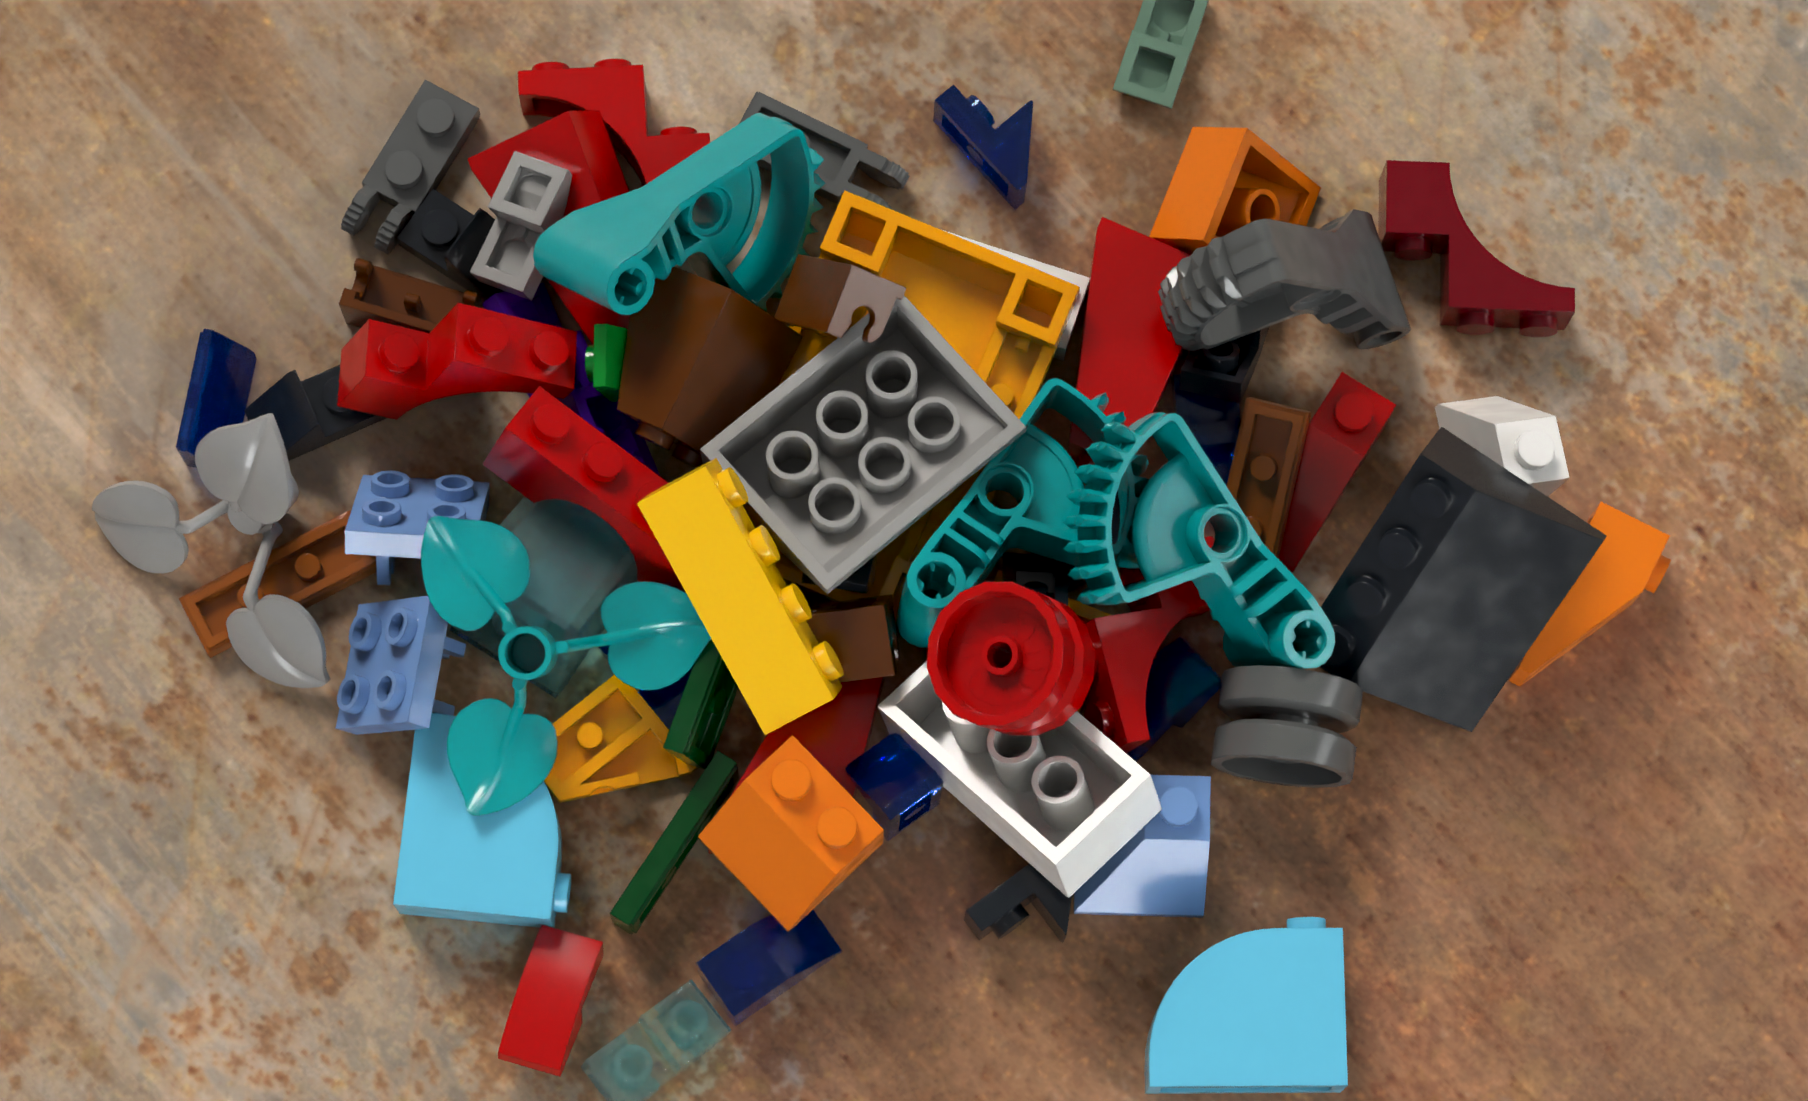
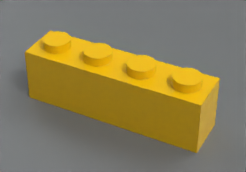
[637,458,844,735]

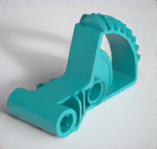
[533,113,826,315]
[896,378,1150,648]
[1062,412,1335,669]

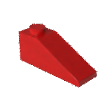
[1278,372,1396,574]

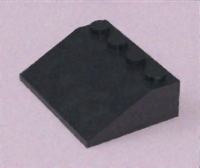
[1319,427,1606,732]

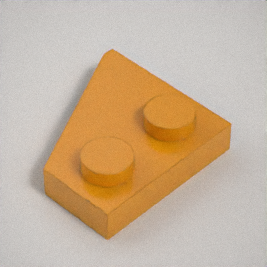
[544,675,698,803]

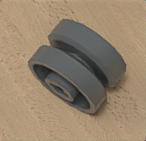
[1211,665,1363,788]

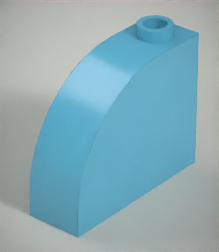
[393,713,571,928]
[1144,917,1348,1094]

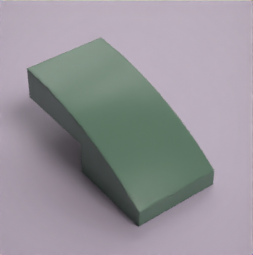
[1113,0,1209,109]

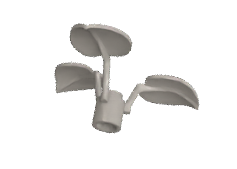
[92,413,330,688]

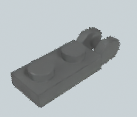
[341,80,481,254]
[739,91,910,209]

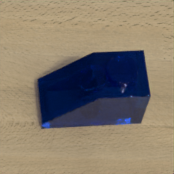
[696,910,842,1026]

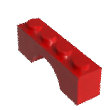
[482,386,686,593]

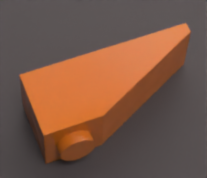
[1509,502,1671,687]

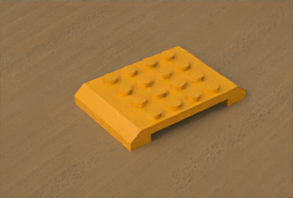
[775,190,1080,627]

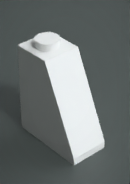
[1435,396,1570,496]

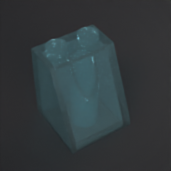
[450,496,637,698]

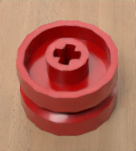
[927,582,1095,736]

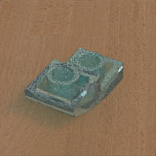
[581,979,731,1101]

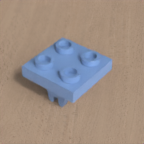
[345,470,490,586]
[335,595,466,735]

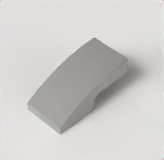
[470,151,572,301]

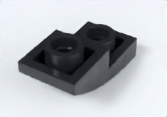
[1179,326,1270,404]

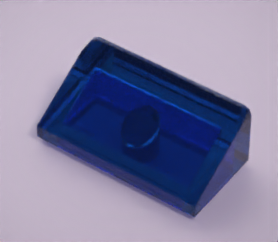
[176,329,257,468]

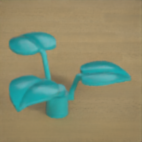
[421,516,711,816]

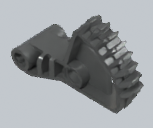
[1158,209,1411,351]

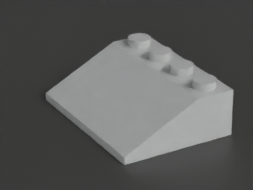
[700,296,1026,594]

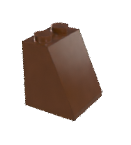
[617,266,803,468]

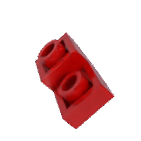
[498,924,604,1077]

